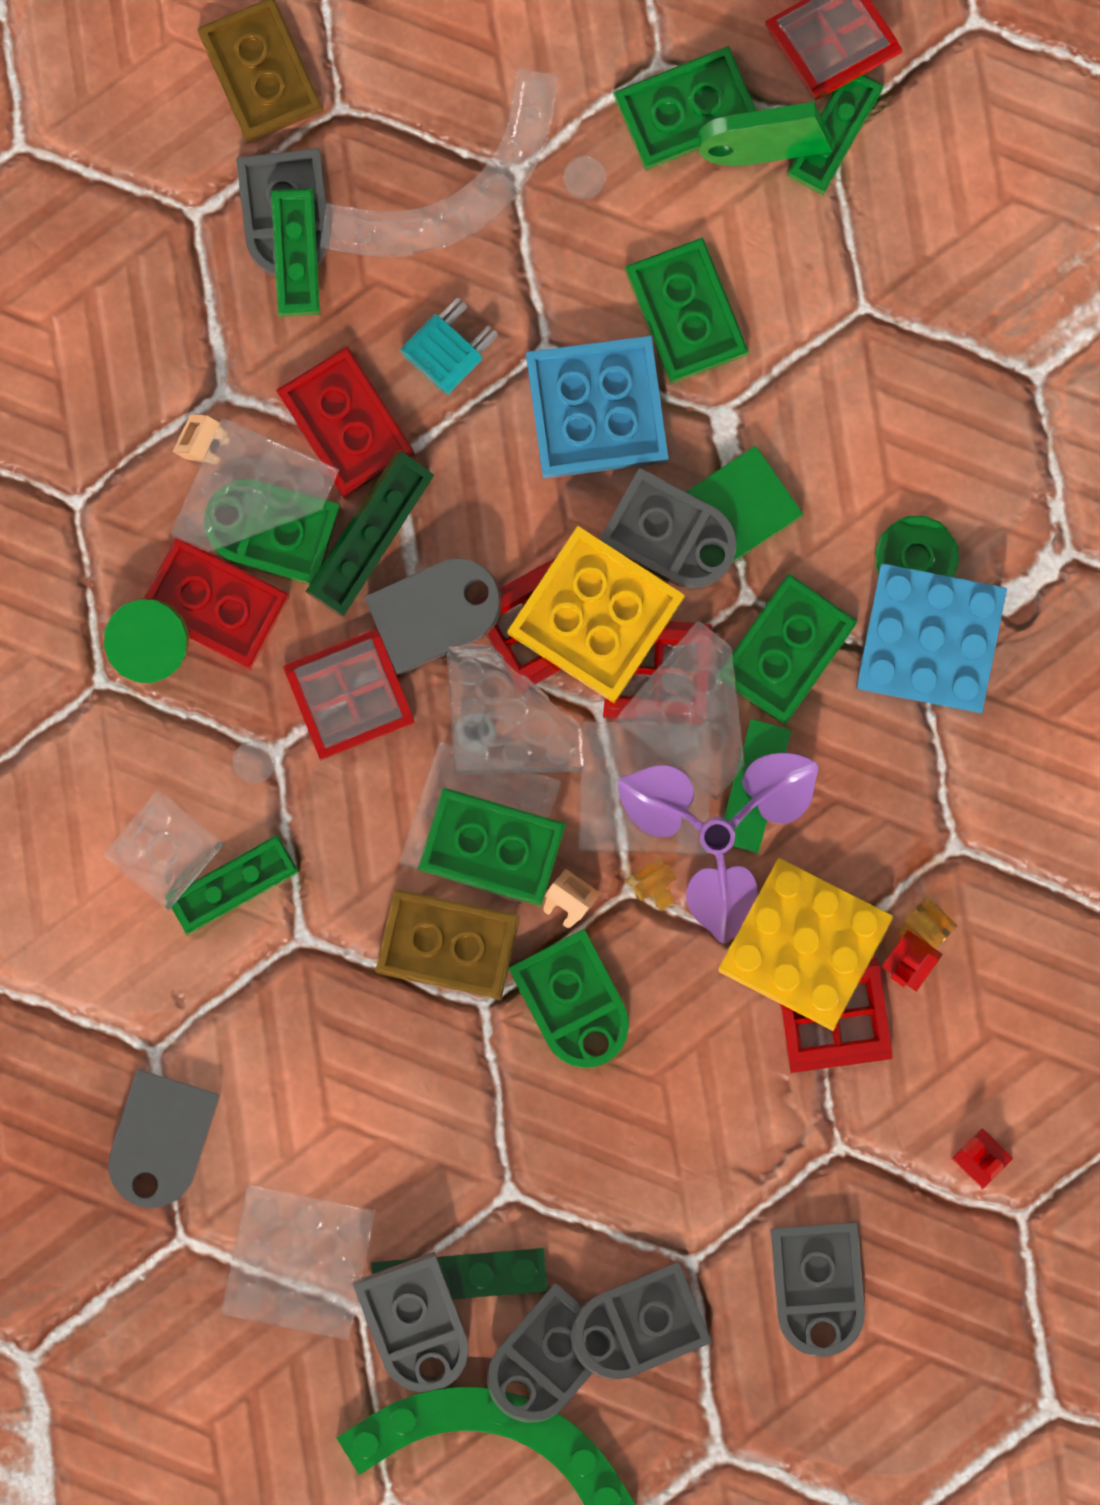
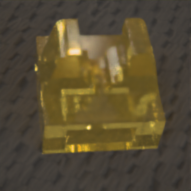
[624,858,677,911]
[899,896,958,949]

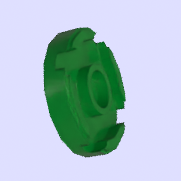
[874,515,959,577]
[104,598,190,684]

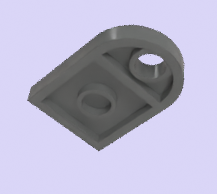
[236,148,330,277]
[599,468,736,589]
[365,558,502,675]
[108,1069,221,1208]
[770,1222,865,1357]
[353,1251,468,1392]
[571,1262,712,1380]
[487,1283,607,1423]

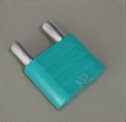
[399,298,498,395]

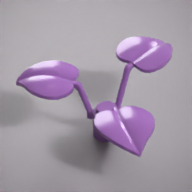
[618,753,819,944]

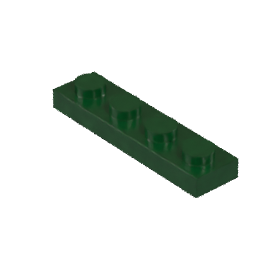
[305,451,434,616]
[371,1248,547,1299]

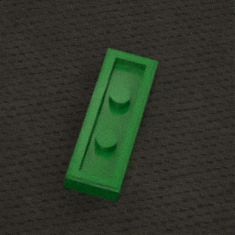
[787,74,884,196]
[271,188,321,317]
[724,719,792,854]
[165,834,299,936]

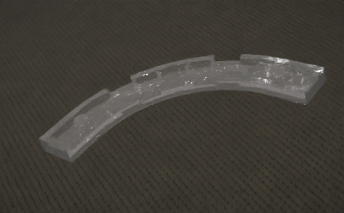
[320,69,558,257]

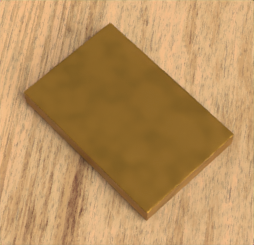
[197,0,323,144]
[375,889,520,1001]

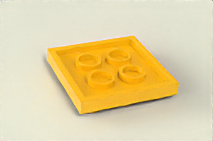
[507,526,685,703]
[719,858,893,1031]

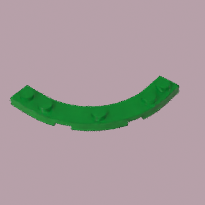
[336,1387,636,1505]

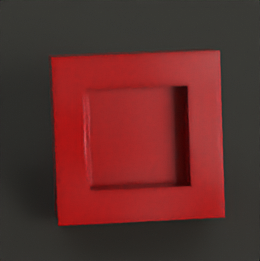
[881,929,943,992]
[951,1128,1013,1190]

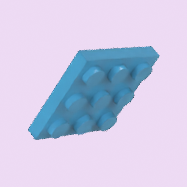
[526,336,669,479]
[856,563,1007,713]

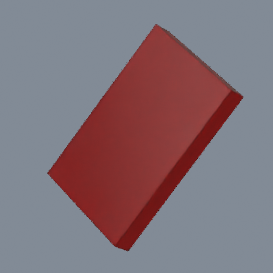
[276,346,415,498]
[144,537,290,670]

